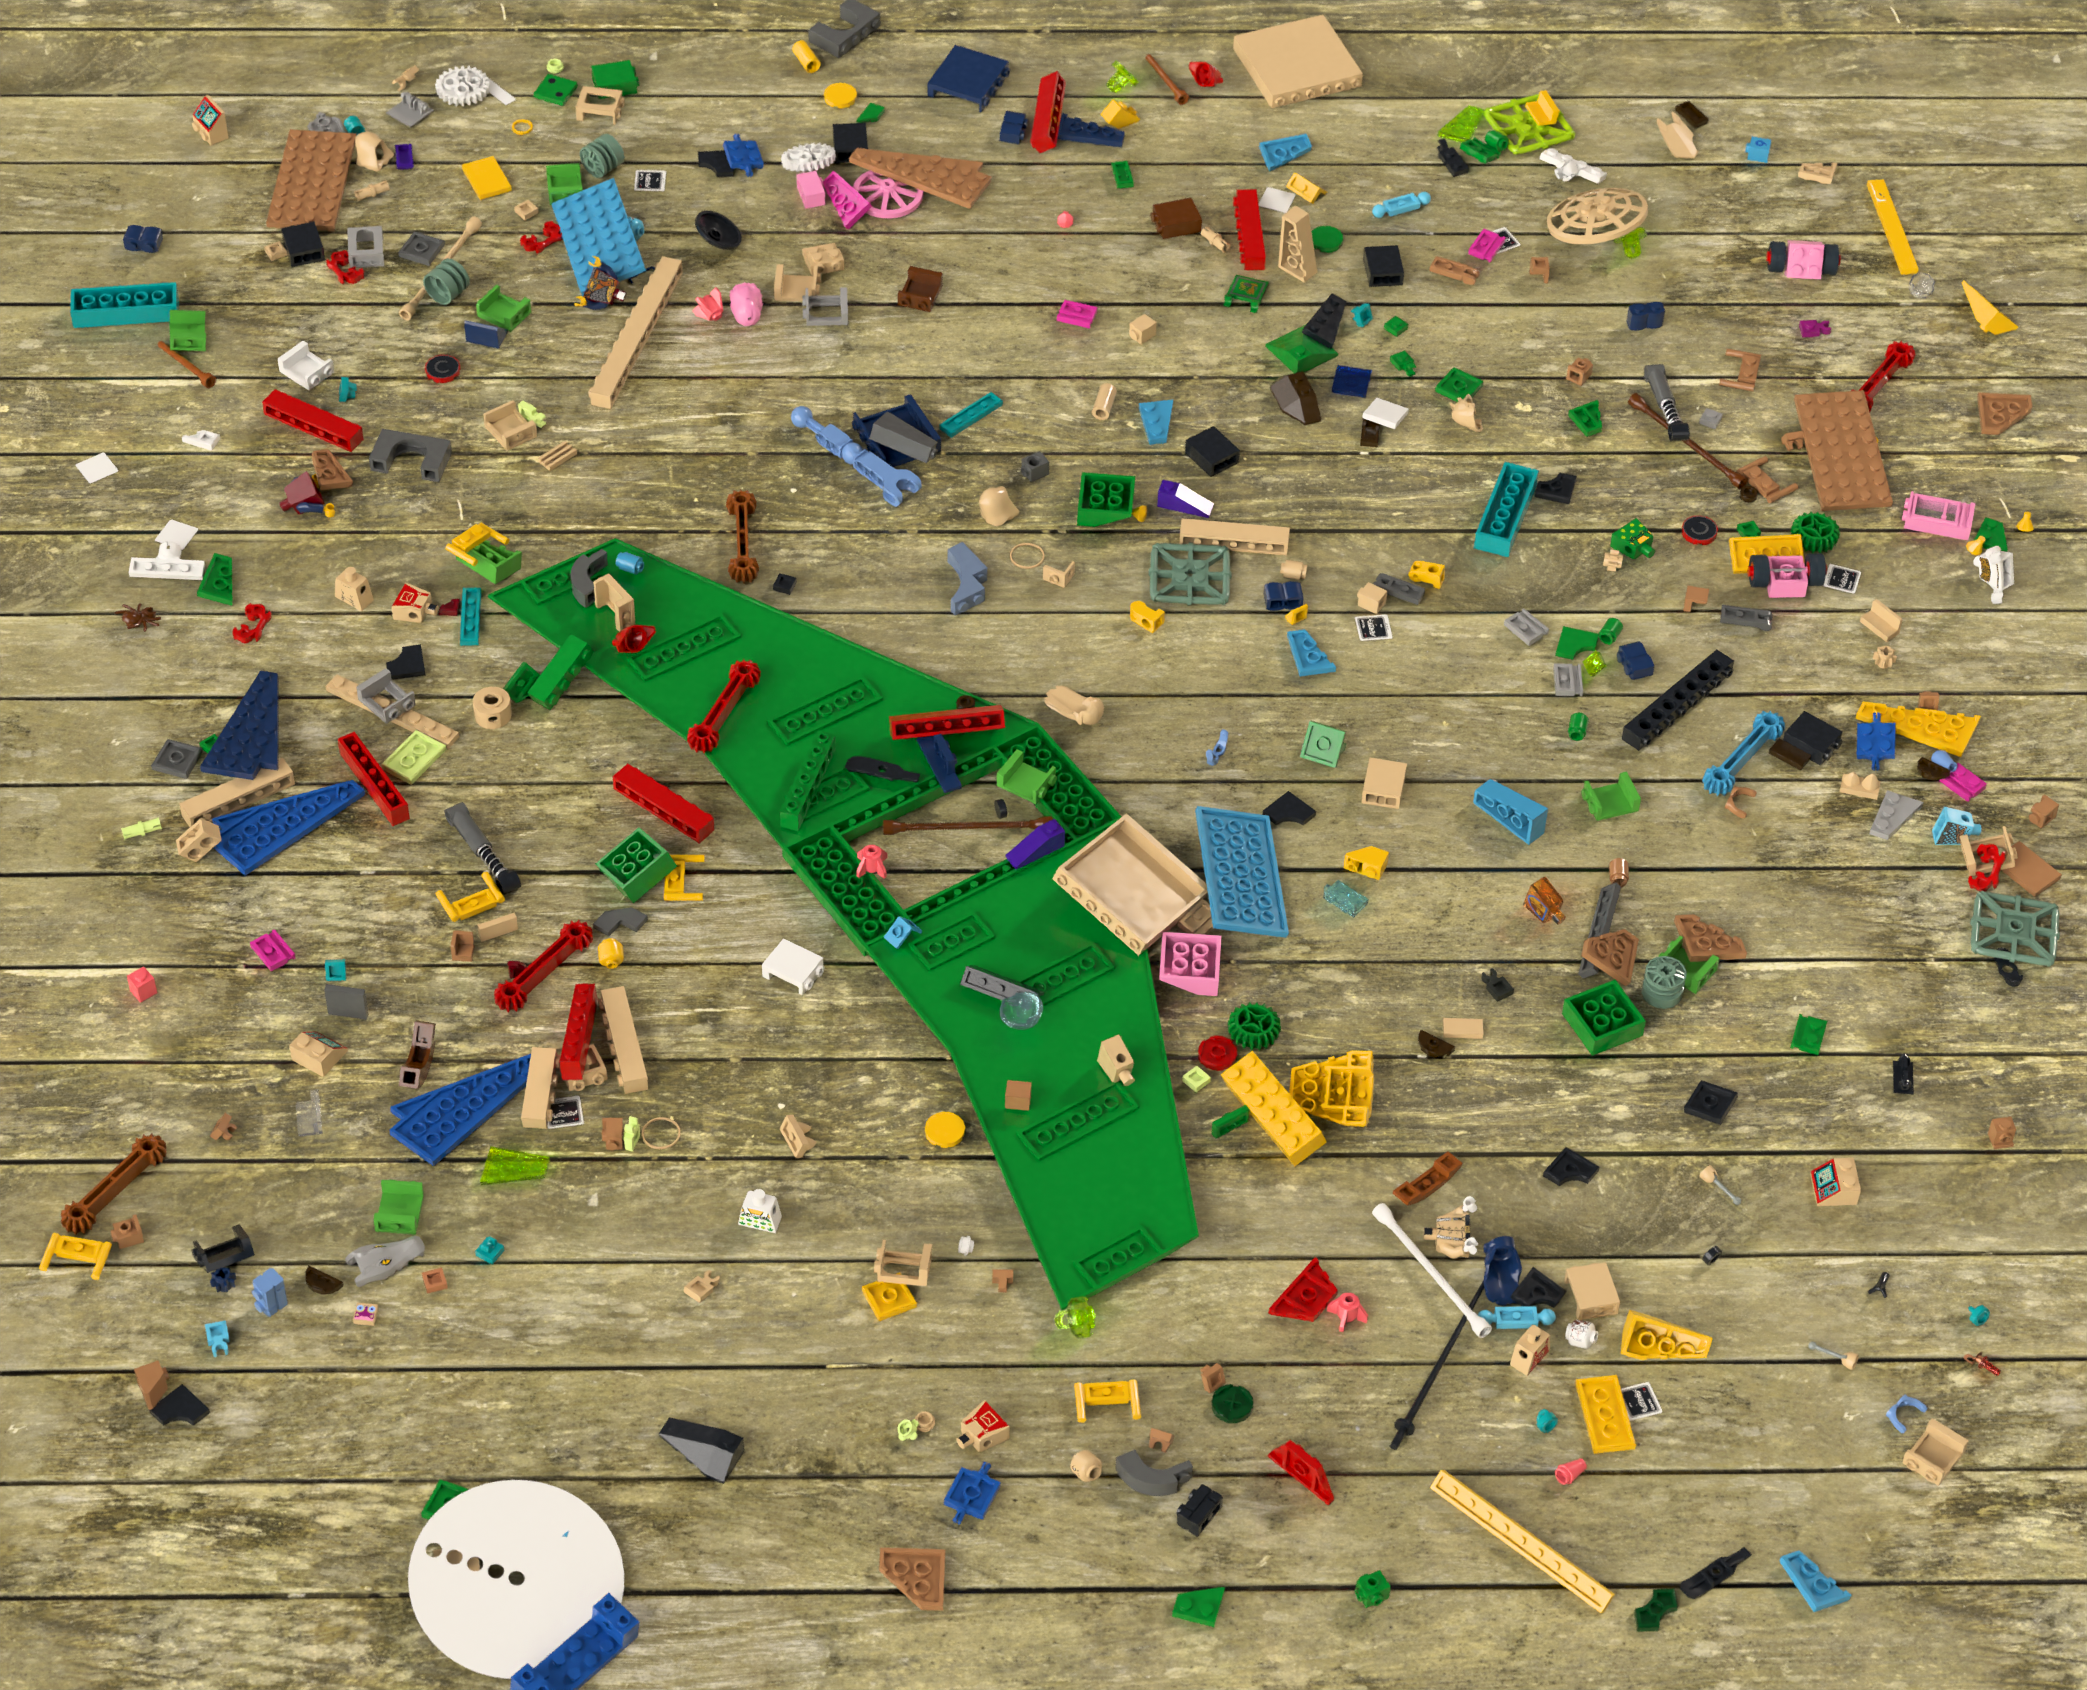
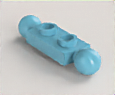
[1372,192,1431,218]
[1478,1306,1556,1329]

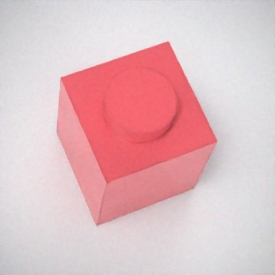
[127,966,157,1003]

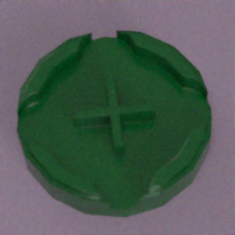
[1211,1384,1253,1423]

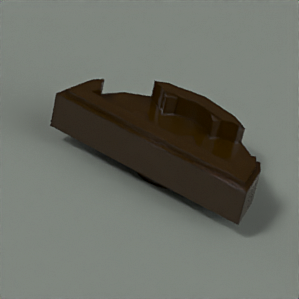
[1917,757,1950,780]
[1418,1030,1455,1058]
[305,1265,344,1295]

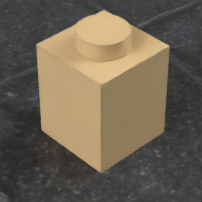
[1129,314,1157,345]
[1357,582,1387,614]

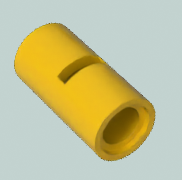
[792,40,821,73]

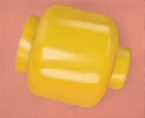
[598,938,624,969]

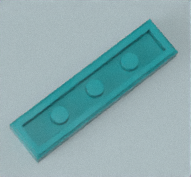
[939,392,1003,438]
[460,588,482,646]

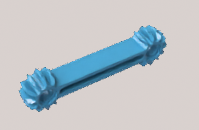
[1702,710,1785,796]

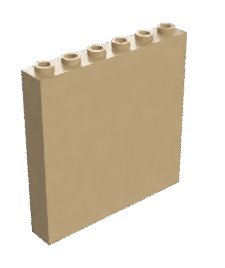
[1233,15,1363,108]
[1052,813,1208,955]

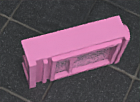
[1902,491,1975,540]

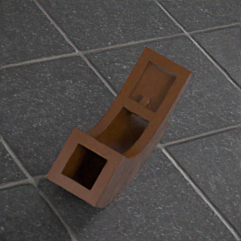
[398,1020,436,1089]

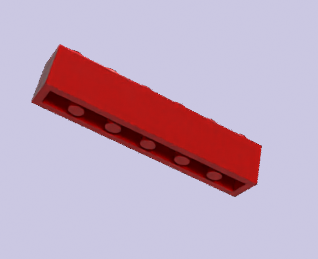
[1030,71,1066,154]
[1233,189,1266,271]
[262,389,364,452]
[889,705,1005,740]
[338,731,410,826]
[612,763,715,844]
[560,983,598,1080]

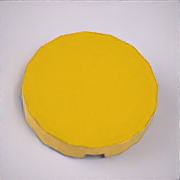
[824,83,857,109]
[925,1112,965,1148]

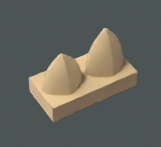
[1840,772,1881,800]
[780,1115,816,1158]

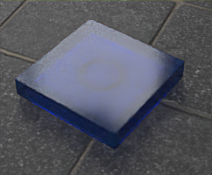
[1331,365,1372,398]

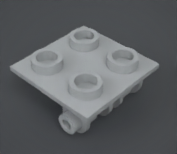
[386,92,434,128]

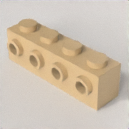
[521,1047,560,1129]

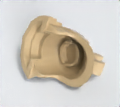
[1450,394,1483,432]

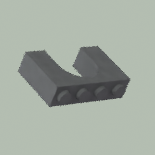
[808,0,881,58]
[369,429,452,482]

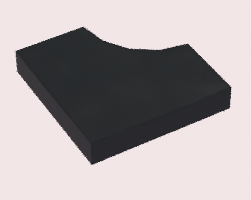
[698,150,734,177]
[1534,472,1577,504]
[386,644,426,680]
[1262,791,1316,825]
[1543,1147,1600,1186]
[1510,1267,1567,1308]
[149,1384,210,1426]

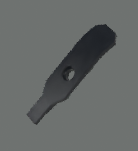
[845,756,920,783]
[1680,1547,1751,1599]

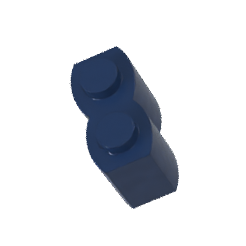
[999,111,1028,144]
[123,225,163,253]
[1626,302,1665,331]
[1263,581,1304,611]
[1616,641,1654,680]

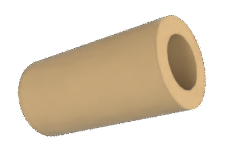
[1092,383,1117,420]

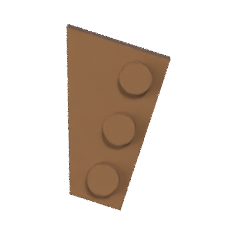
[311,449,353,490]

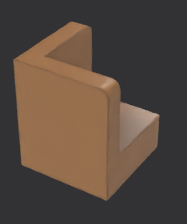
[1529,257,1550,283]
[1683,586,1709,612]
[451,930,475,962]
[1005,1080,1032,1111]

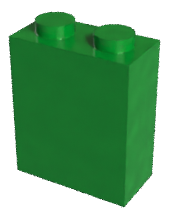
[591,60,639,99]

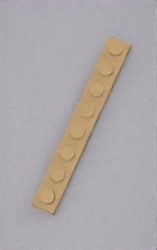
[326,674,459,749]

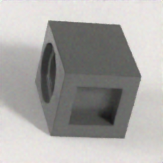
[1021,451,1049,482]

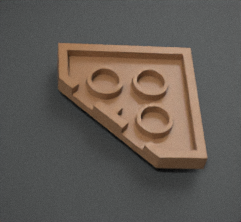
[1977,392,2032,435]
[1674,914,1747,962]
[1581,929,1639,986]
[879,1548,945,1611]

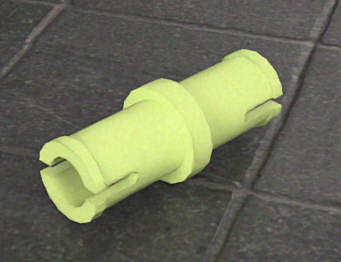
[121,817,162,840]

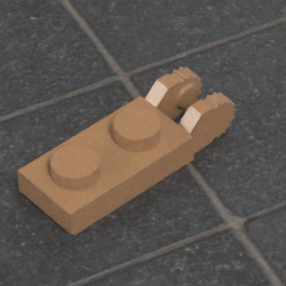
[1430,256,1480,285]

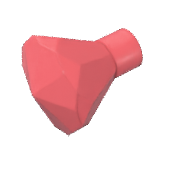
[1057,211,1073,228]

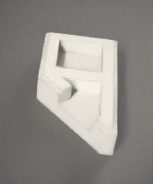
[182,430,220,451]

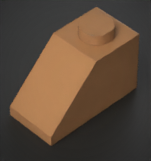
[134,1361,169,1410]

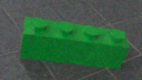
[527,634,594,710]

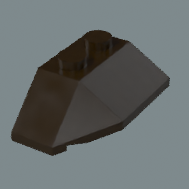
[1270,372,1321,425]

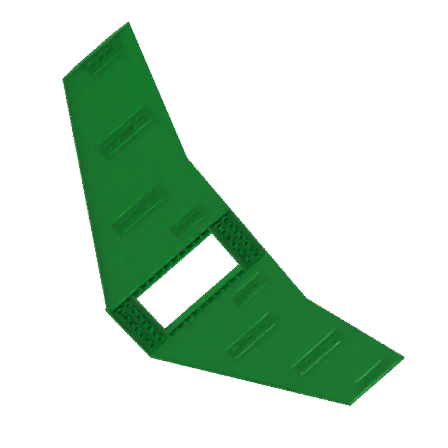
[488,538,1199,1311]

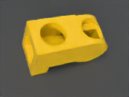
[1408,561,1445,589]
[1130,601,1165,633]

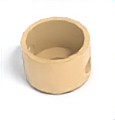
[473,687,512,729]

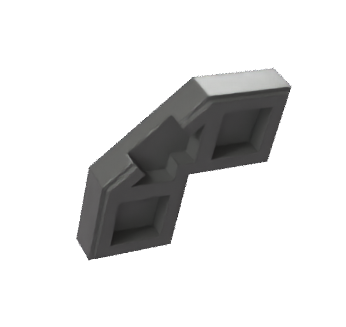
[593,907,648,936]

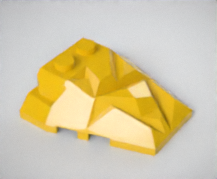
[1289,1051,1374,1127]

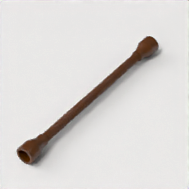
[1628,393,1748,490]
[883,816,1053,835]

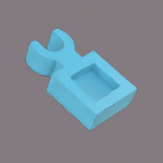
[205,1320,230,1357]

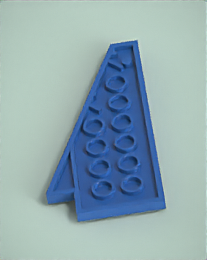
[212,780,365,876]
[389,1054,531,1167]

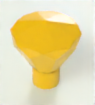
[1132,505,1147,522]
[2016,512,2034,532]
[1966,536,1986,556]

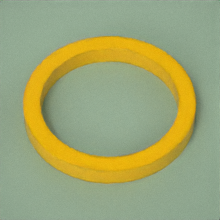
[512,119,533,135]

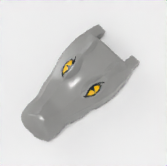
[345,1236,425,1287]

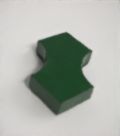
[1634,1588,1678,1632]

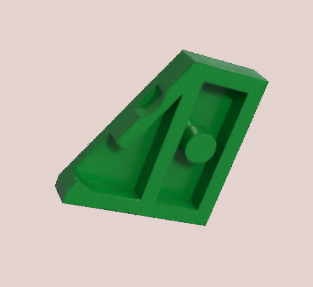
[1568,400,1602,437]
[1974,517,2008,552]
[503,662,540,703]
[1172,1587,1225,1627]

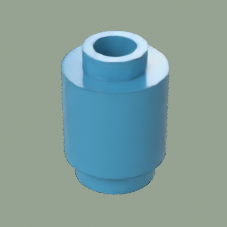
[615,552,644,575]

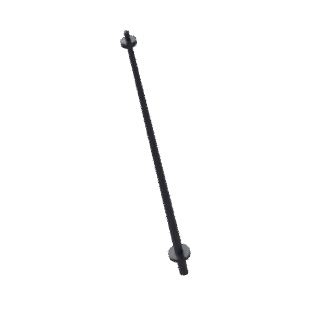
[1390,1280,1484,1450]

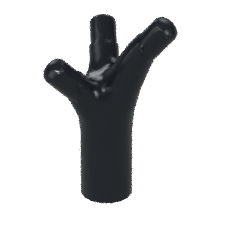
[1868,1272,1890,1298]

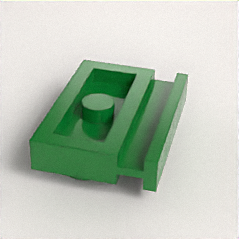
[1459,137,1501,164]
[1790,1014,1828,1055]

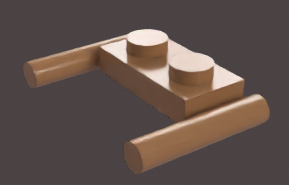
[1719,348,1761,392]
[1736,456,1798,503]

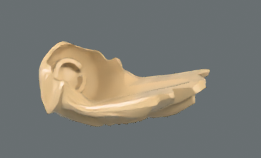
[1044,685,1104,725]

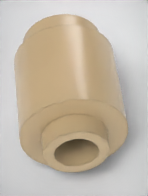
[1280,560,1307,580]

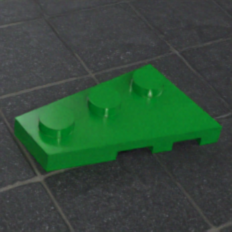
[197,553,233,606]

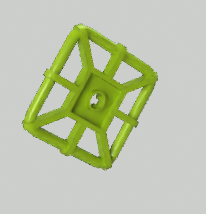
[1483,94,1576,155]

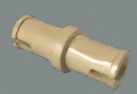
[354,180,390,201]
[1201,227,1230,253]

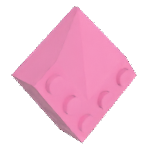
[1159,932,1221,996]

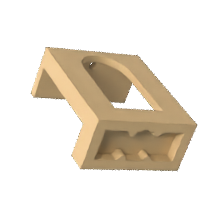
[576,86,625,125]
[1960,826,2018,876]
[874,1240,932,1286]

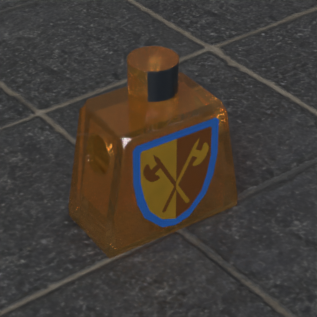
[1523,876,1566,925]

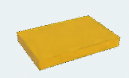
[462,156,512,200]

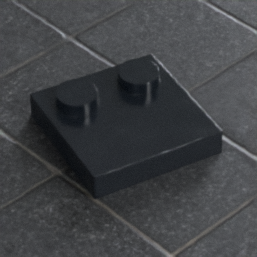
[1684,1080,1738,1125]

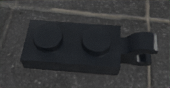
[1437,138,1469,177]

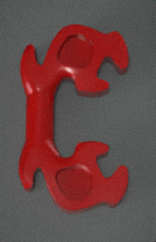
[520,221,563,254]
[326,250,364,284]
[233,603,272,643]
[1968,844,2006,892]

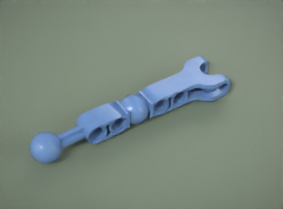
[791,406,922,507]

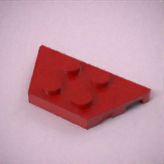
[1268,1257,1338,1322]
[1267,1440,1334,1506]

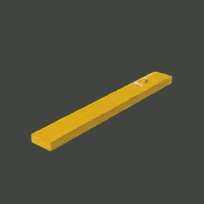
[1867,179,1918,275]

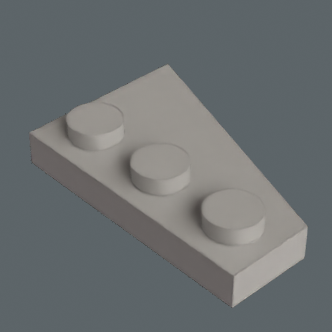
[1869,790,1924,840]

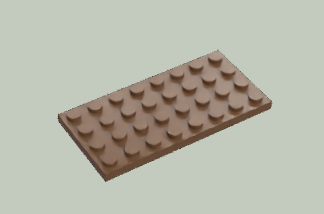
[266,129,356,231]
[1794,390,1893,511]

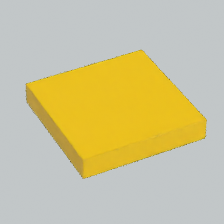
[862,1272,917,1321]

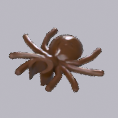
[115,603,161,632]

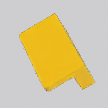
[1525,90,1560,126]
[1286,172,1327,204]

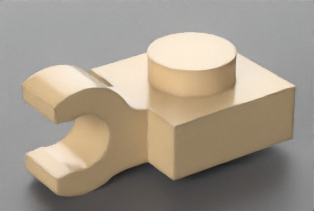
[392,65,419,91]

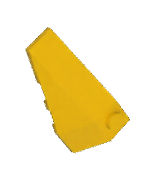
[1962,281,2018,335]
[1620,1309,1713,1360]

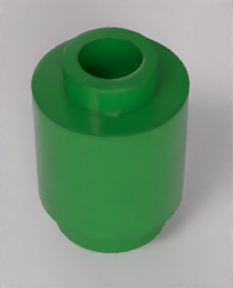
[1484,130,1509,152]
[1599,618,1623,644]
[1568,712,1589,741]

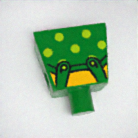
[1610,518,1655,559]

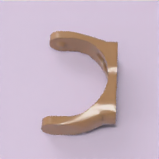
[1725,786,1757,818]

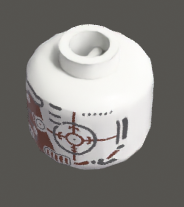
[1565,1320,1598,1349]

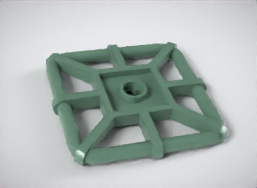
[1148,542,1232,606]
[1970,891,2060,967]

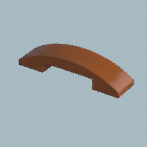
[1392,1152,1463,1206]

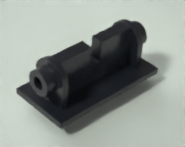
[1893,1054,1914,1095]

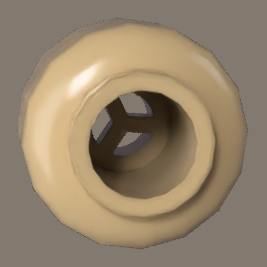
[1070,1450,1102,1482]

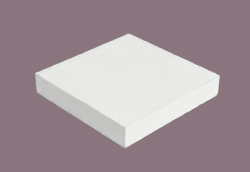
[1363,398,1409,429]

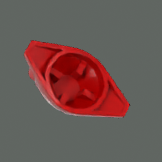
[1188,62,1223,87]
[612,625,656,653]

